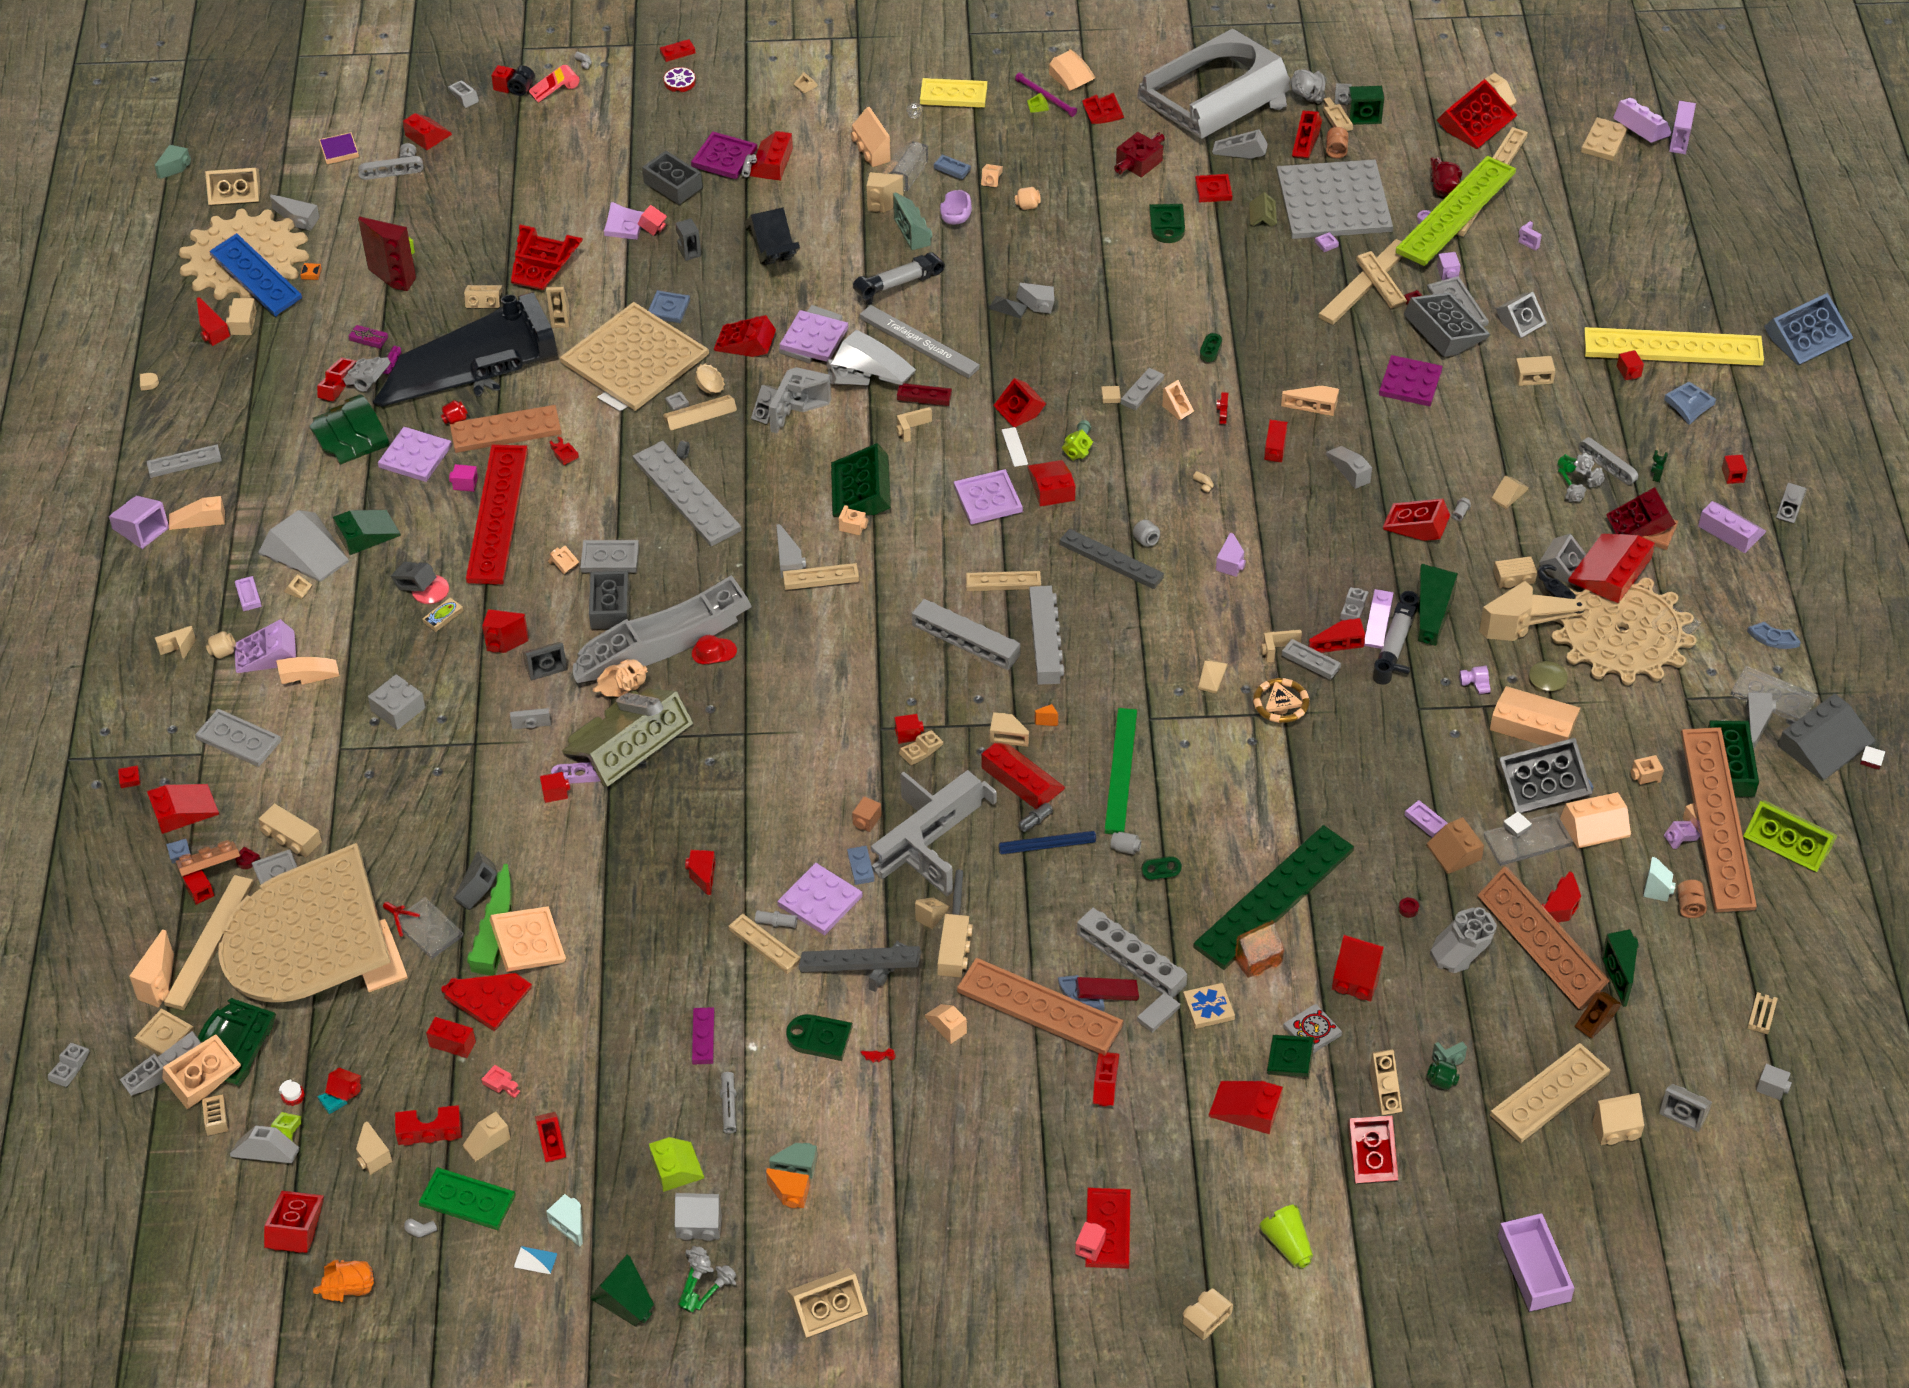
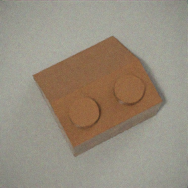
[1426,817,1484,874]

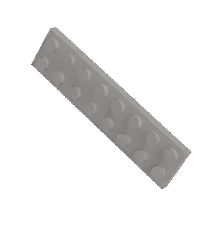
[633,441,741,547]

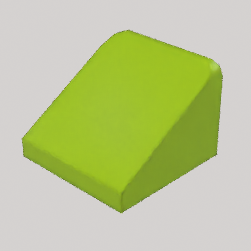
[1027,93,1049,113]

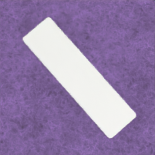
[1002,427,1028,467]

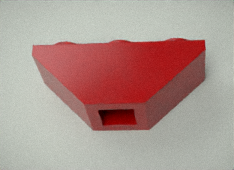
[1542,871,1581,923]

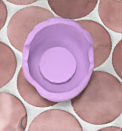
[940,190,972,225]

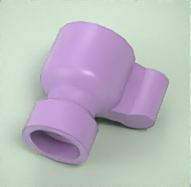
[1459,666,1491,694]

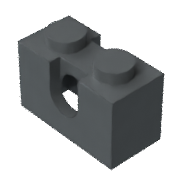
[675,218,701,261]
[391,562,437,591]

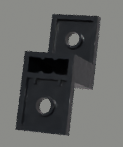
[744,207,800,265]

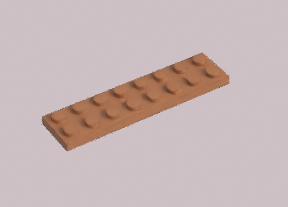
[1477,867,1610,1010]
[957,958,1124,1056]

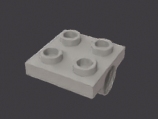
[343,357,390,392]
[826,359,870,385]

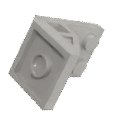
[769,367,831,433]

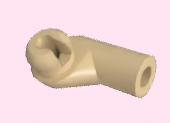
[1193,471,1214,493]

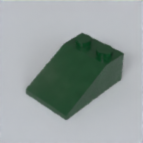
[333,510,401,555]
[1601,929,1639,1007]

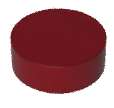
[1398,897,1419,918]

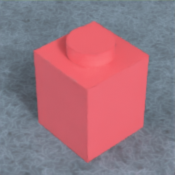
[638,205,667,236]
[1075,1222,1106,1261]

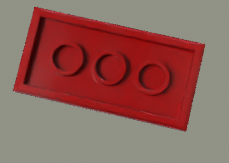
[1085,1187,1131,1269]

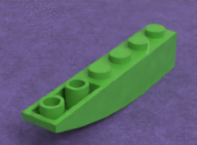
[467,864,512,976]

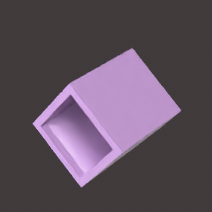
[109,496,169,549]

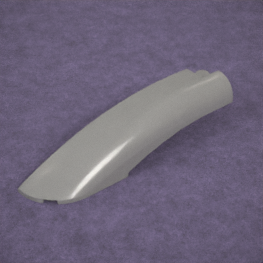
[573,575,752,683]

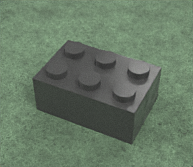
[642,151,703,204]
[589,571,630,629]

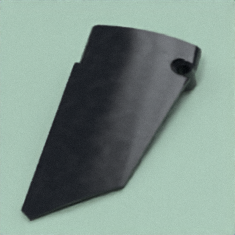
[373,292,558,406]

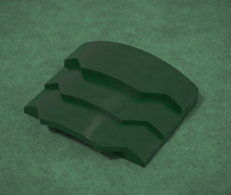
[309,394,390,465]

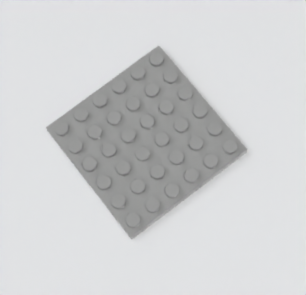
[1276,159,1393,239]

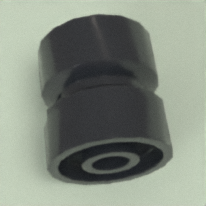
[507,65,536,96]

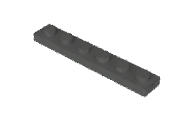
[1059,529,1164,589]
[798,946,921,972]

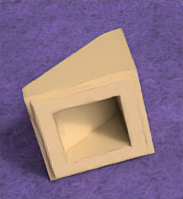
[793,72,818,93]
[284,574,312,599]

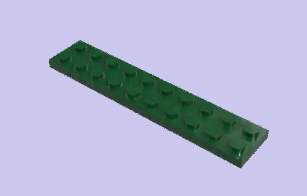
[1193,825,1354,970]

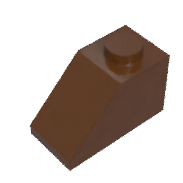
[1575,992,1622,1038]

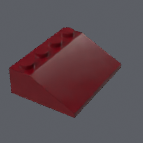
[358,216,416,291]

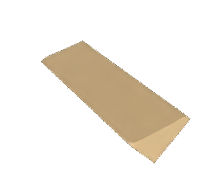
[663,395,737,430]

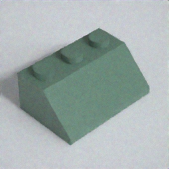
[893,193,933,250]

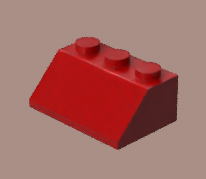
[749,131,793,181]

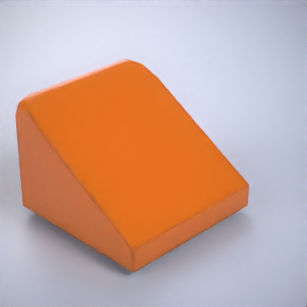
[1035,704,1058,726]

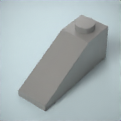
[1212,129,1268,159]
[270,194,320,231]
[1326,446,1372,489]
[777,524,806,578]
[1746,692,1776,749]

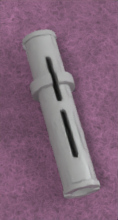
[720,1072,737,1134]

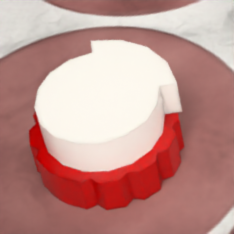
[279,1079,305,1106]

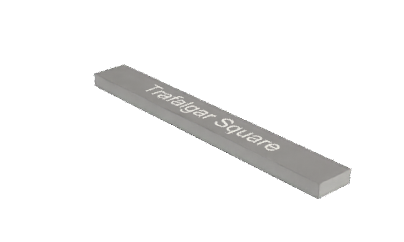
[860,305,979,379]

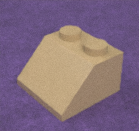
[867,172,904,212]
[1592,1093,1644,1145]

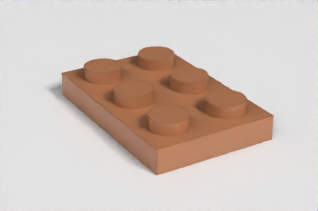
[176,840,240,876]

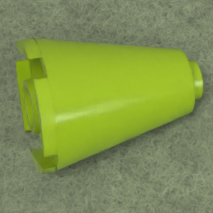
[1259,1204,1313,1268]

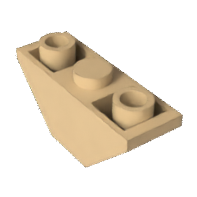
[1370,1049,1402,1115]

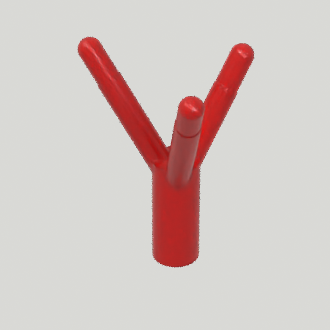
[383,902,420,937]

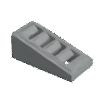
[448,80,479,108]

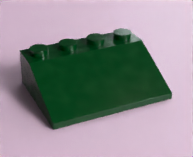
[831,443,891,517]

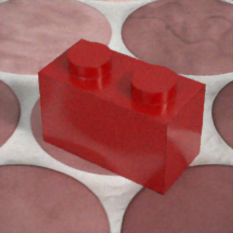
[426,1017,476,1058]

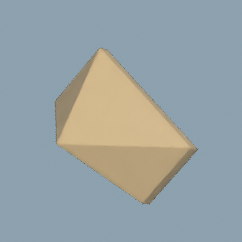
[1198,659,1228,694]

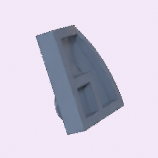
[1664,382,1716,425]

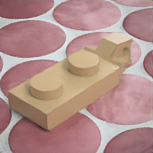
[1323,97,1353,131]

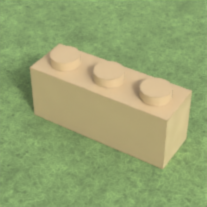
[259,803,322,858]
[938,914,973,978]

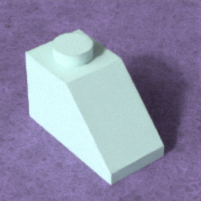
[1643,857,1676,902]
[546,1194,583,1246]

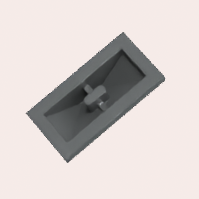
[989,296,1028,319]

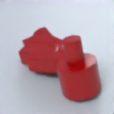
[861,1048,896,1063]

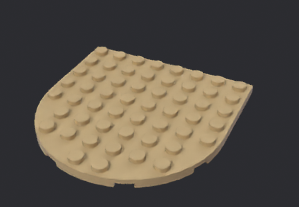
[218,843,391,1002]

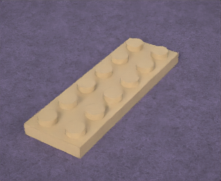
[1490,1043,1610,1143]

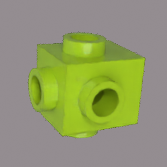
[1062,429,1093,461]

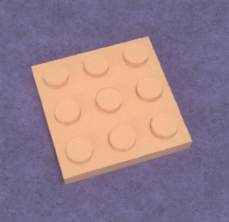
[489,906,566,972]

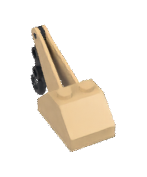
[1479,564,1586,641]

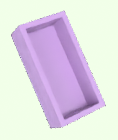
[1498,1213,1574,1312]

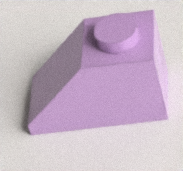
[1216,533,1246,577]

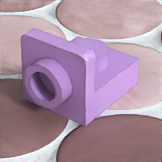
[1519,221,1542,251]
[1664,821,1700,849]

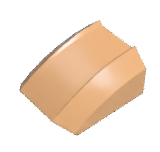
[1049,49,1095,91]

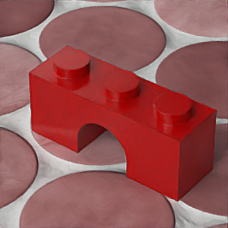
[395,1105,462,1145]

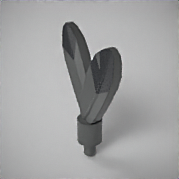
[474,370,500,397]

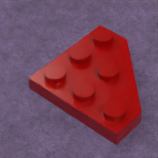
[444,973,532,1031]

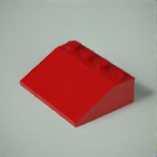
[1437,79,1517,149]
[1568,534,1655,604]

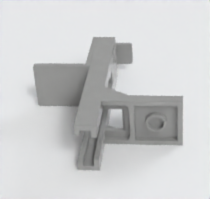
[871,770,997,897]

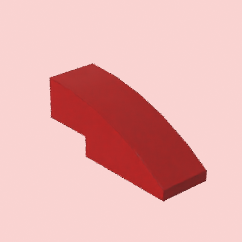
[317,357,357,401]

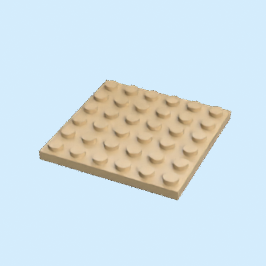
[560,302,709,411]

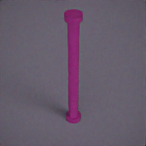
[1015,72,1077,117]

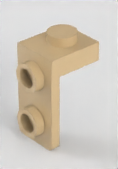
[896,407,932,442]
[1261,630,1302,662]

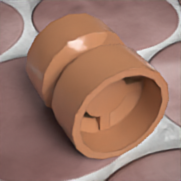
[1326,127,1348,159]
[1677,880,1707,918]

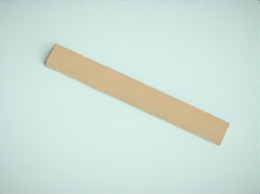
[1319,239,1403,325]
[164,875,254,1011]

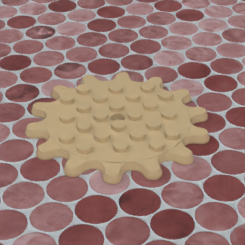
[179,209,309,300]
[1552,578,1696,685]

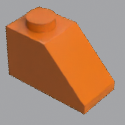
[766,1168,810,1208]

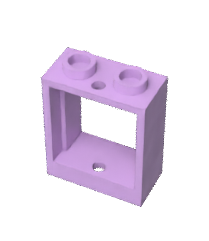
[1669,101,1696,154]

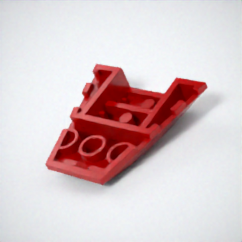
[511,224,583,290]

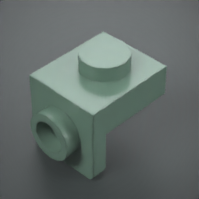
[1432,1042,1467,1065]

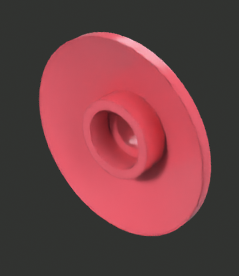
[412,575,449,604]

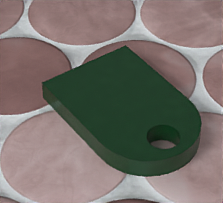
[1149,204,1185,243]
[786,1014,853,1061]

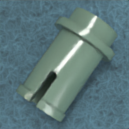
[1077,420,1091,435]

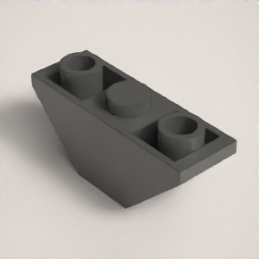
[453,851,497,910]

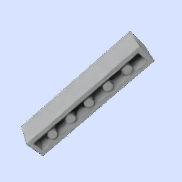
[1029,586,1064,685]
[912,599,1020,670]

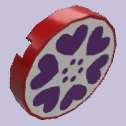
[664,67,696,92]

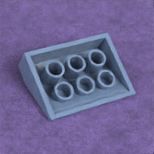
[1764,293,1853,365]

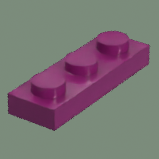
[692,1007,715,1065]

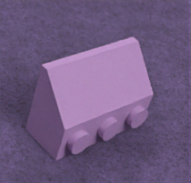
[1613,98,1671,142]
[1698,501,1766,553]

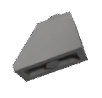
[1016,283,1054,314]

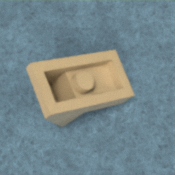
[155,626,196,658]

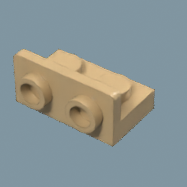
[464,285,502,308]

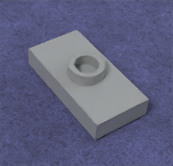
[510,708,551,729]

